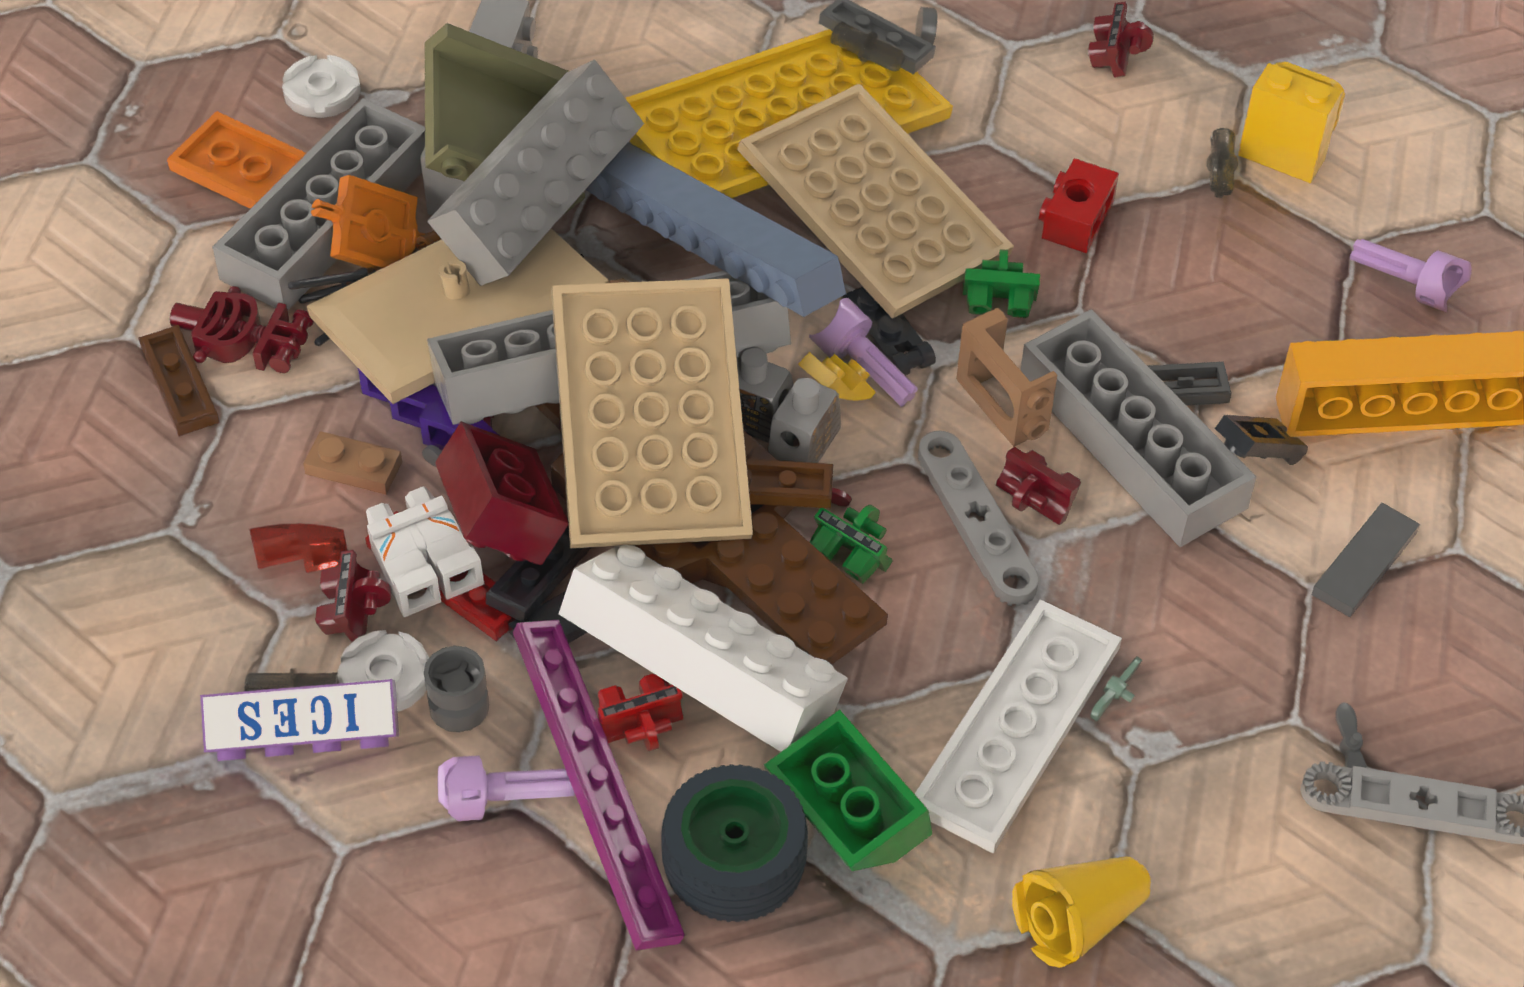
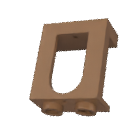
[956,308,1058,447]

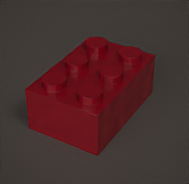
[435,421,569,565]

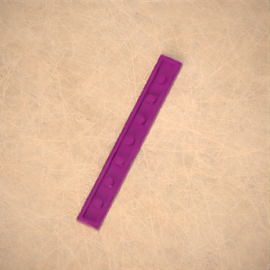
[512,620,685,951]

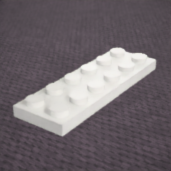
[915,600,1122,854]

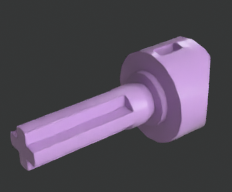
[1350,239,1471,312]
[809,298,918,407]
[438,756,574,821]

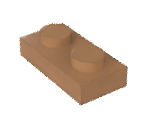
[303,431,402,495]

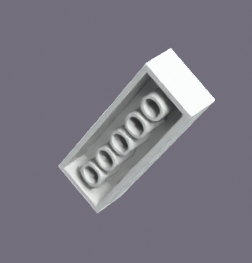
[559,545,848,752]

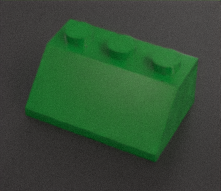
[764,709,932,871]

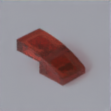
[249,523,348,573]

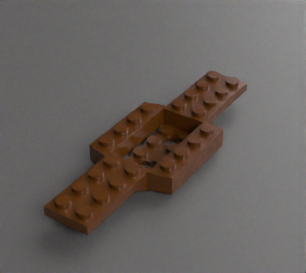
[535,402,888,665]

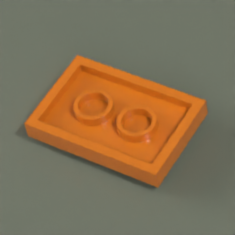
[167,111,307,209]

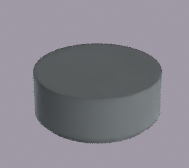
[916,7,937,44]

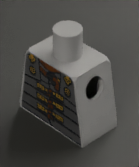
[736,348,793,443]
[768,378,841,463]

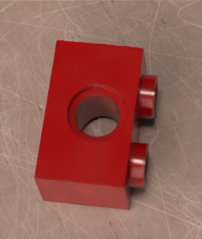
[1039,158,1119,254]

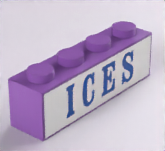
[200,679,399,761]

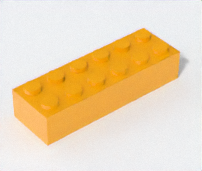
[1276,330,1524,437]

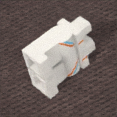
[366,486,484,617]

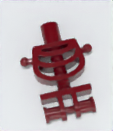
[170,286,314,373]

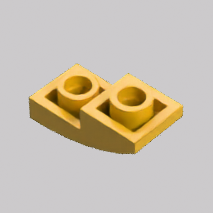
[798,352,876,401]

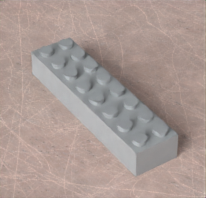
[427,270,791,425]

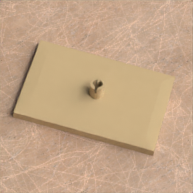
[737,84,1014,319]
[307,229,609,404]
[551,279,753,548]

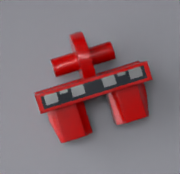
[598,673,683,751]

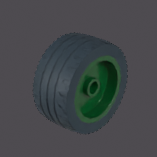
[661,764,808,922]

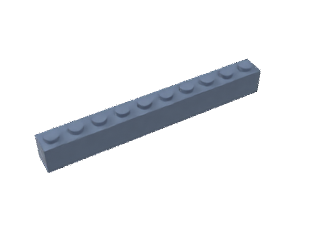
[585,142,846,317]

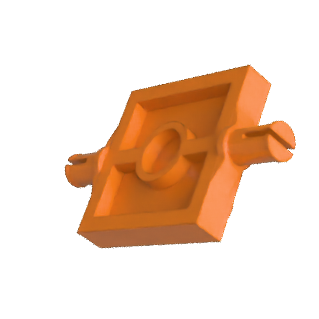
[311,175,426,271]

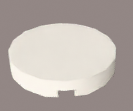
[282,55,361,118]
[338,630,429,712]

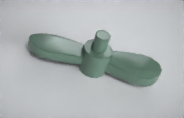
[1090,656,1143,722]

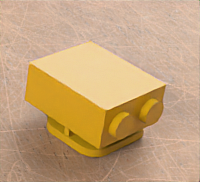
[1238,62,1345,184]

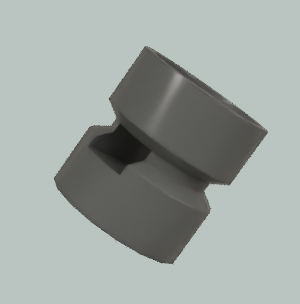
[423,646,489,732]

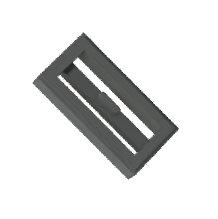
[1148,361,1232,406]

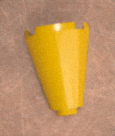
[1012,856,1151,968]

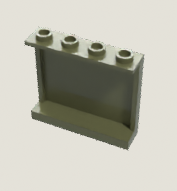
[425,23,585,216]

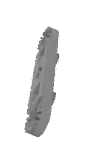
[918,431,1039,607]
[1301,762,1524,844]

